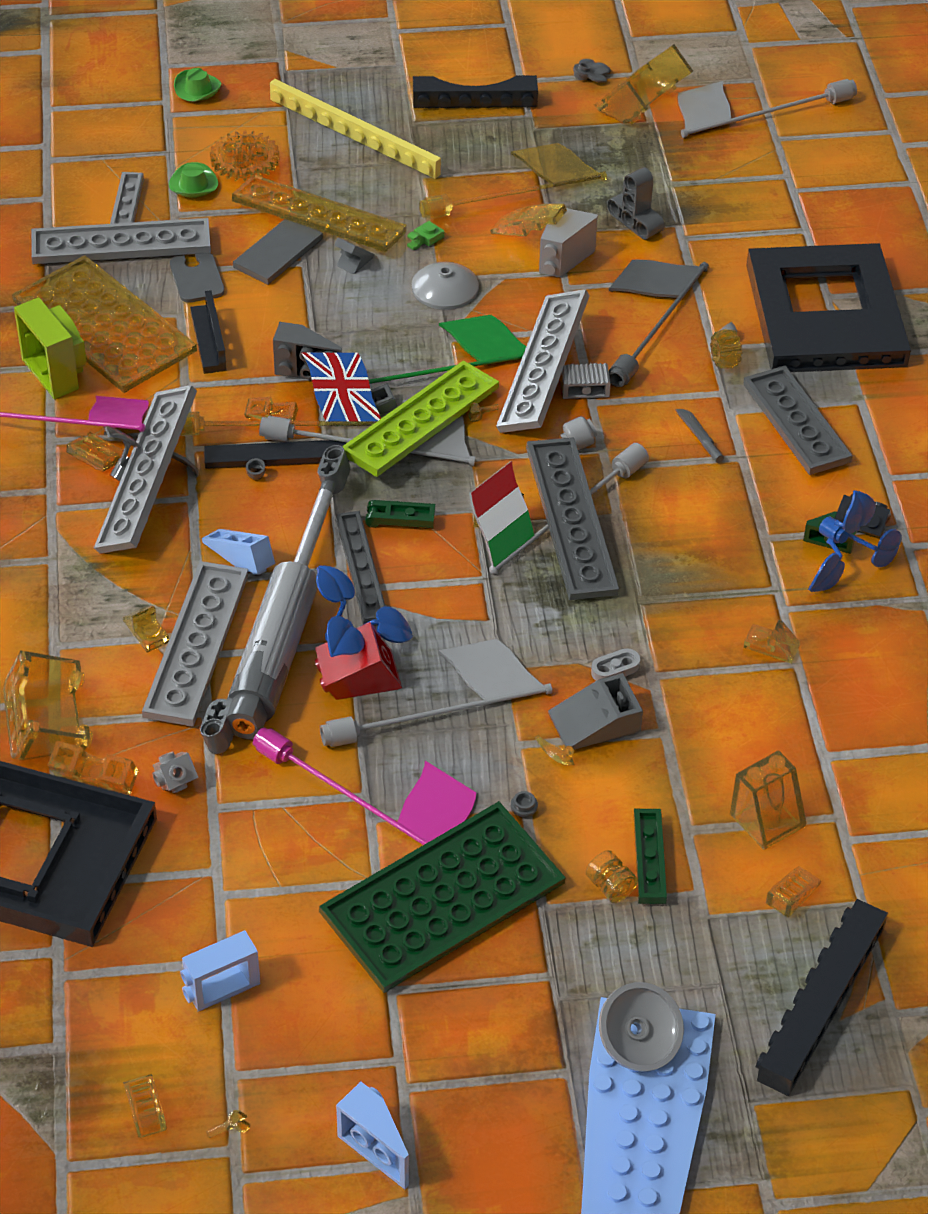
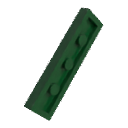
[633,808,667,904]

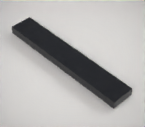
[204,440,349,469]

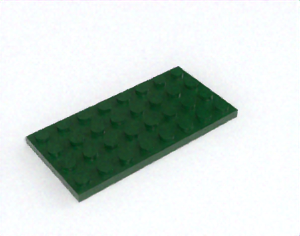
[319,801,566,993]

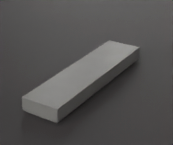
[110,172,144,224]

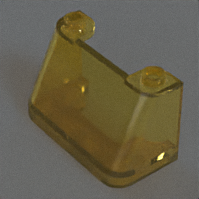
[3,650,93,760]

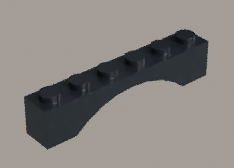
[413,75,538,108]

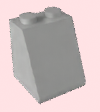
[539,206,598,277]

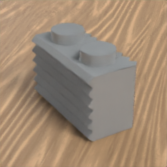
[560,363,610,399]

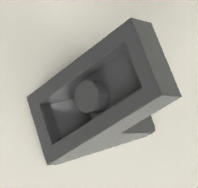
[334,237,375,274]

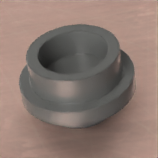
[511,791,538,817]

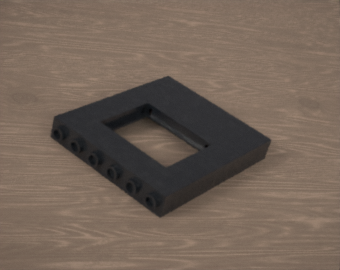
[746,243,911,372]
[0,761,157,947]

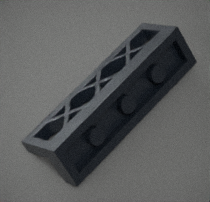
[190,290,227,374]

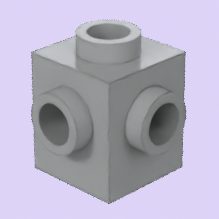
[152,752,198,793]

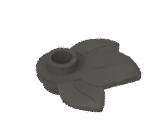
[573,59,611,83]

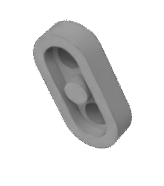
[591,649,640,681]

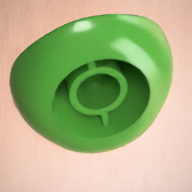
[174,68,222,102]
[169,162,218,198]

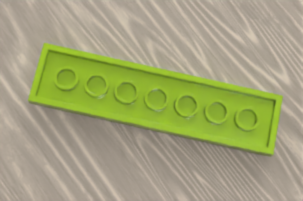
[342,360,499,477]

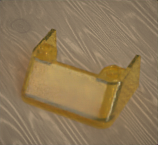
[594,44,693,125]

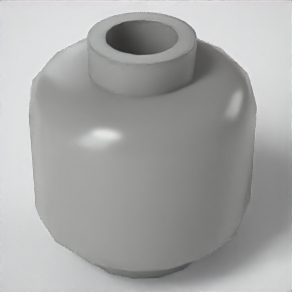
[560,416,597,451]

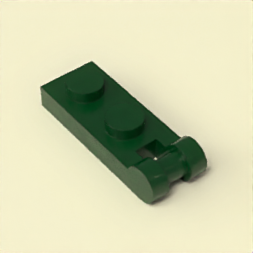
[365,500,436,528]

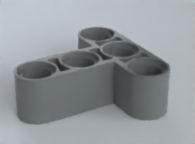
[607,167,665,239]

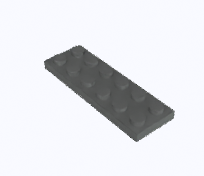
[743,366,853,475]

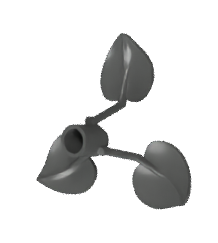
[104,426,198,481]

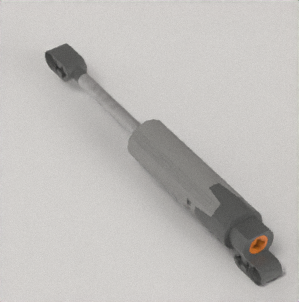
[200,445,351,754]

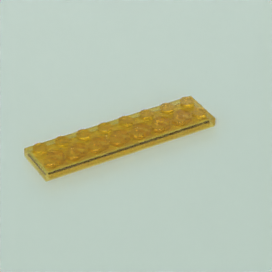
[232,175,407,252]

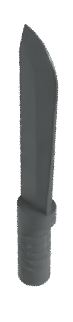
[676,409,724,463]

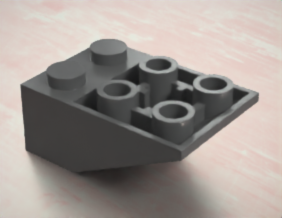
[273,322,342,380]
[548,673,643,751]

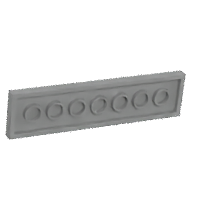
[31,218,211,264]
[496,289,589,433]
[94,385,197,553]
[142,561,249,727]

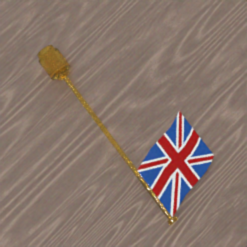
[180,353,381,435]

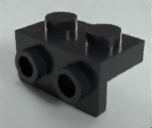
[836,494,891,539]

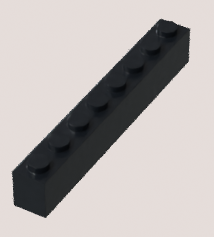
[755,899,888,1097]

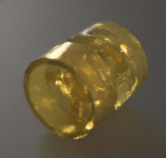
[586,850,638,903]

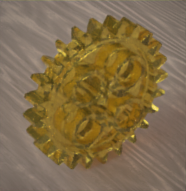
[210,131,280,182]

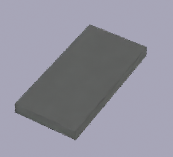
[233,216,323,285]

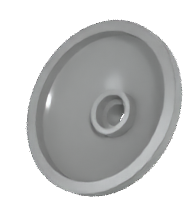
[412,262,479,310]
[599,982,684,1072]

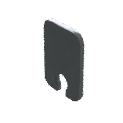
[170,253,224,303]

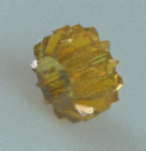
[710,329,743,369]

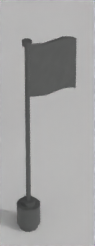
[609,259,709,387]

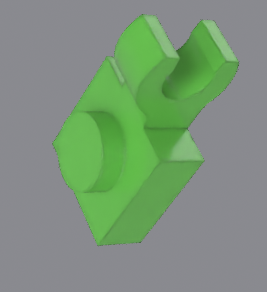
[407,221,445,250]

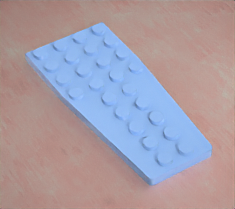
[581,997,716,1214]

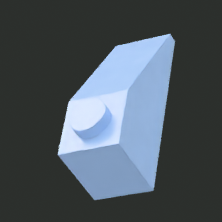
[202,529,275,575]

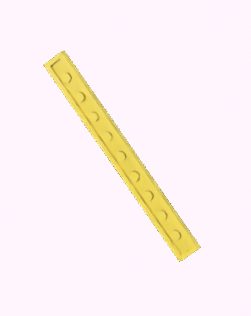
[270,79,441,179]

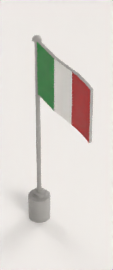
[469,443,649,575]

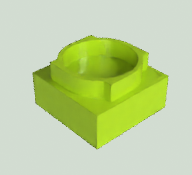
[14,297,86,399]

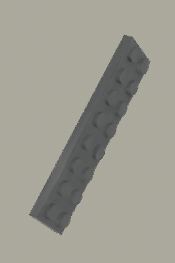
[526,437,619,600]

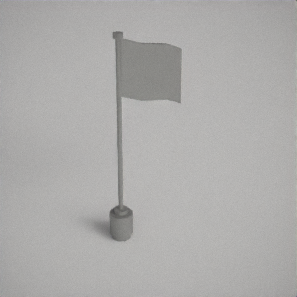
[678,79,857,138]
[259,400,475,466]
[320,639,552,747]

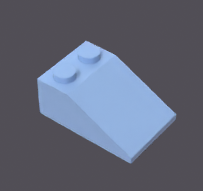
[336,1082,409,1189]

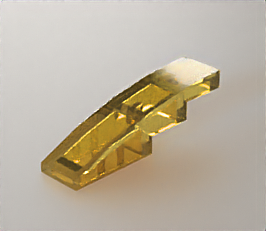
[490,204,567,236]

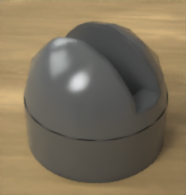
[246,458,266,480]

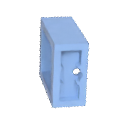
[180,930,260,1012]

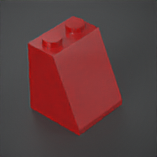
[315,622,402,700]

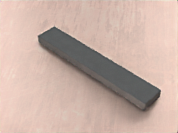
[336,511,385,626]

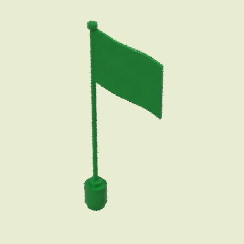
[368,314,526,384]

